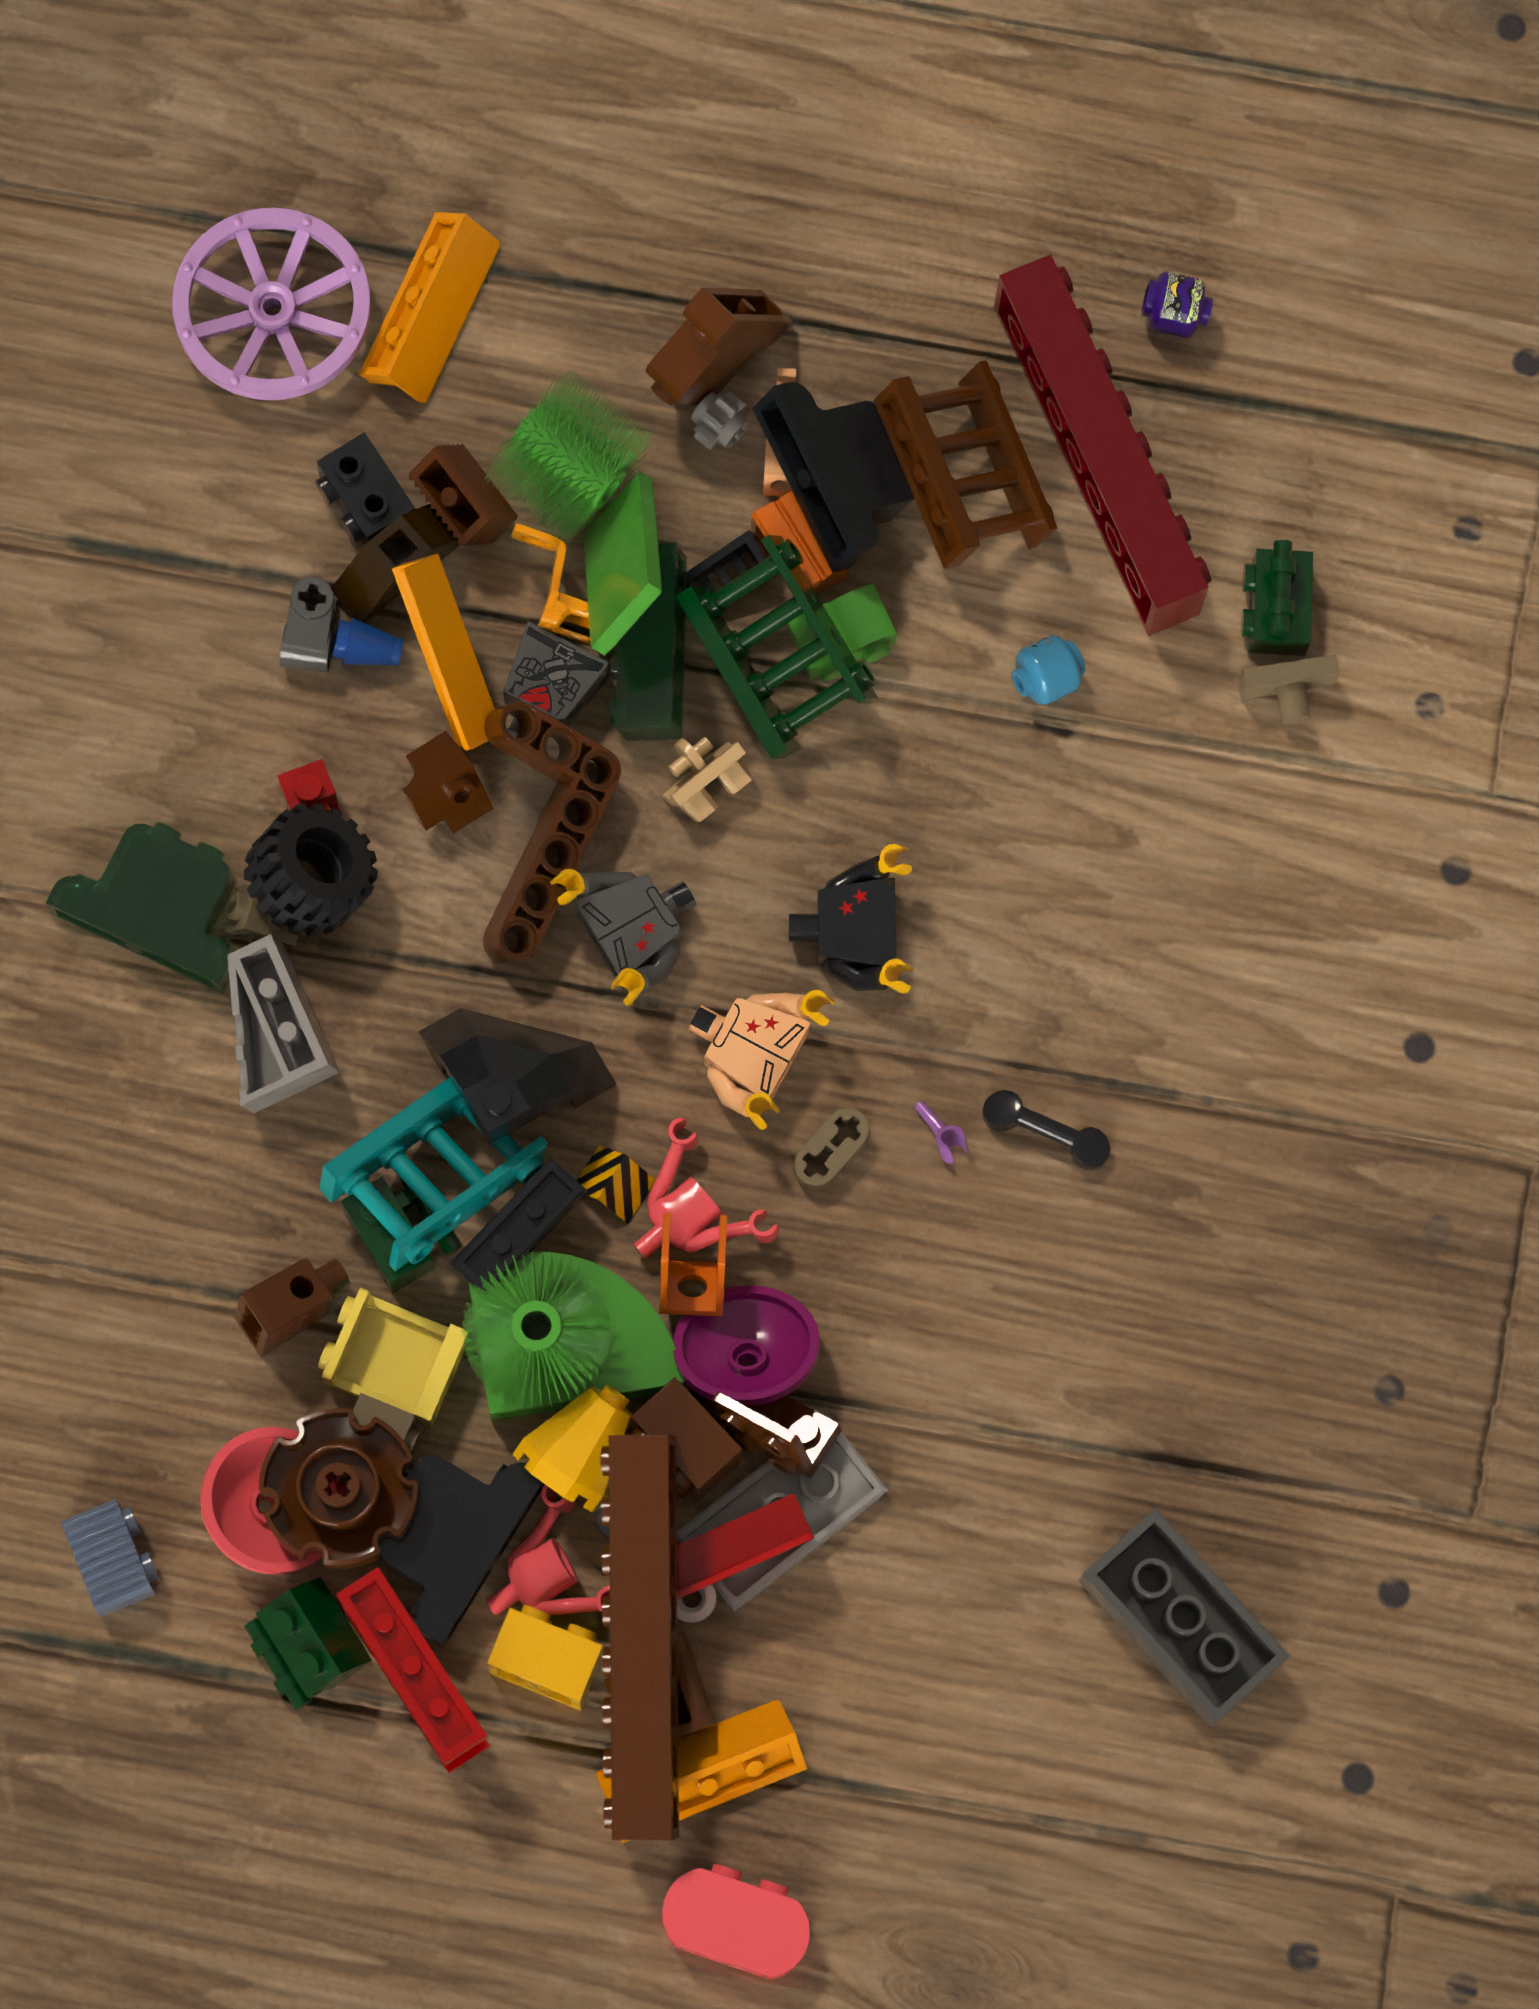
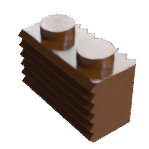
[409,444,518,546]

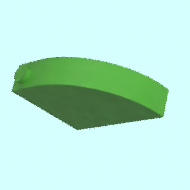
[469,1251,684,1421]

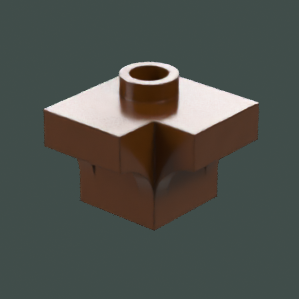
[402,731,494,834]

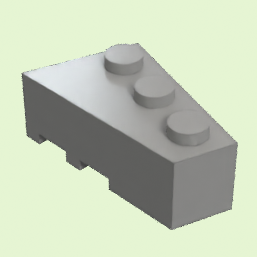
[227,934,340,1114]

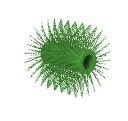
[485,370,653,544]
[461,1251,612,1410]

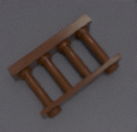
[874,360,1057,569]

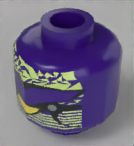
[1141,272,1213,338]

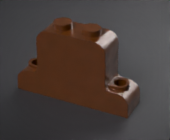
[645,287,793,406]

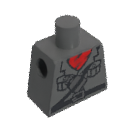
[503,622,609,737]

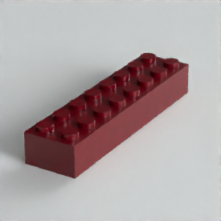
[994,254,1211,636]

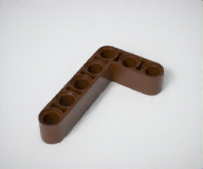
[483,702,621,963]

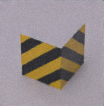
[576,1145,656,1224]

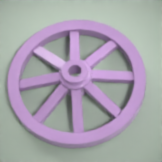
[172,208,371,400]

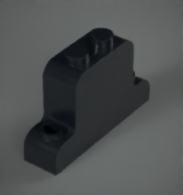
[752,382,915,573]
[376,1455,544,1649]

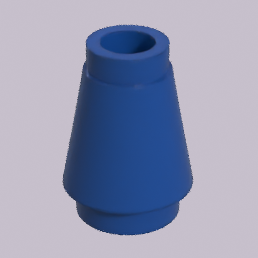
[331,618,404,666]

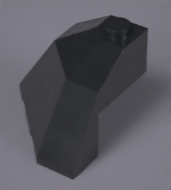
[419,1008,616,1144]

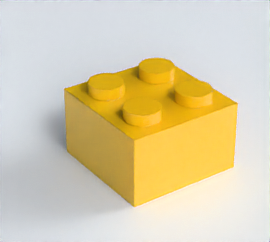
[487,1605,603,1711]

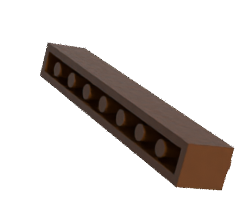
[601,1435,679,1840]

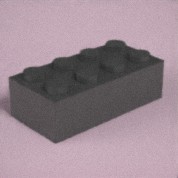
[1078,1508,1290,1728]

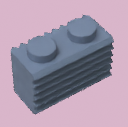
[60,1499,160,1617]

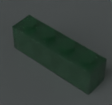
[609,543,687,741]

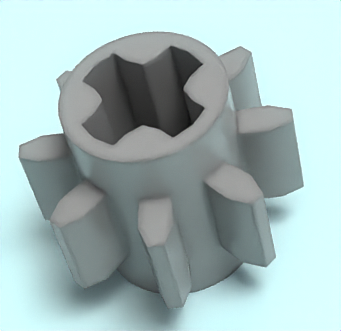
[691,391,749,450]

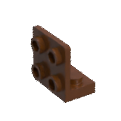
[712,1392,842,1479]

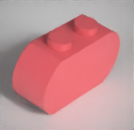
[662,1863,810,1980]

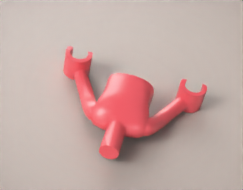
[633,1118,779,1259]
[486,1484,610,1616]

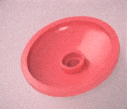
[200,1427,347,1575]

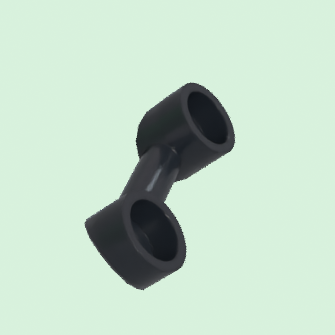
[982,1090,1110,1170]

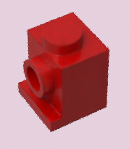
[277,759,342,817]

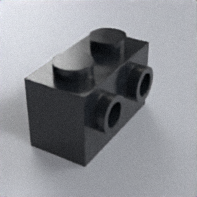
[315,432,415,544]

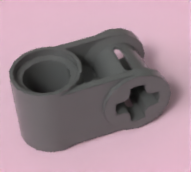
[280,576,337,672]

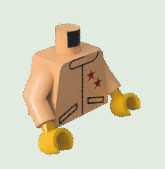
[688,990,835,1130]

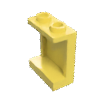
[318,1287,470,1428]

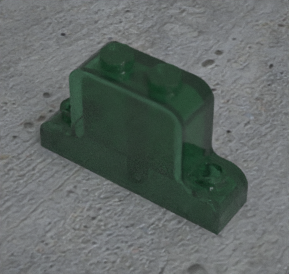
[46,822,233,994]

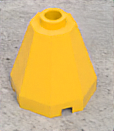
[512,1385,633,1512]

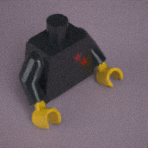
[789,844,914,994]

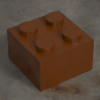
[631,1377,742,1503]

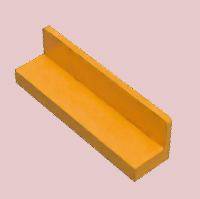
[359,212,500,403]
[392,554,495,751]
[596,1700,807,1843]

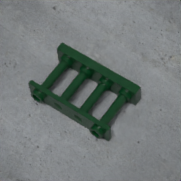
[675,535,878,759]

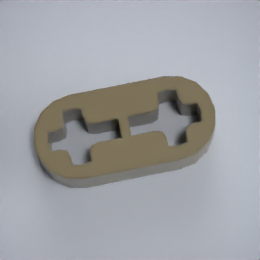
[793,1107,869,1190]

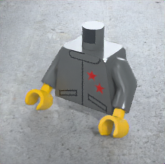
[550,869,697,1006]

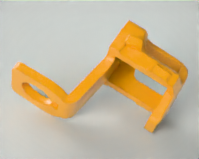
[511,524,591,646]

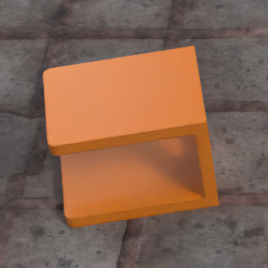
[659,1212,727,1317]

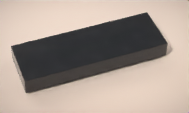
[450,1157,587,1297]

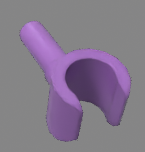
[915,1101,969,1164]

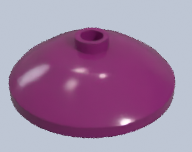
[673,1286,820,1406]

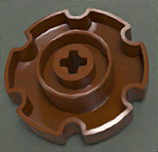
[259,1408,419,1569]

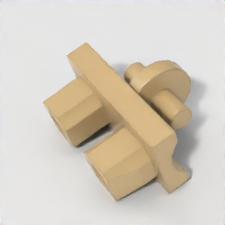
[662,737,752,822]

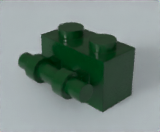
[1241,540,1313,656]
[340,1176,463,1294]
[244,1577,372,1710]

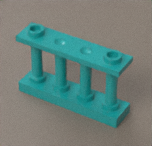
[319,1077,548,1271]

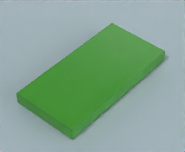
[583,471,662,655]

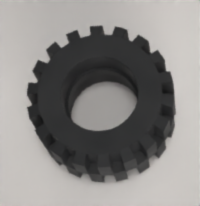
[244,803,378,937]

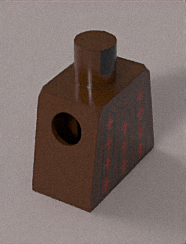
[235,1258,350,1358]

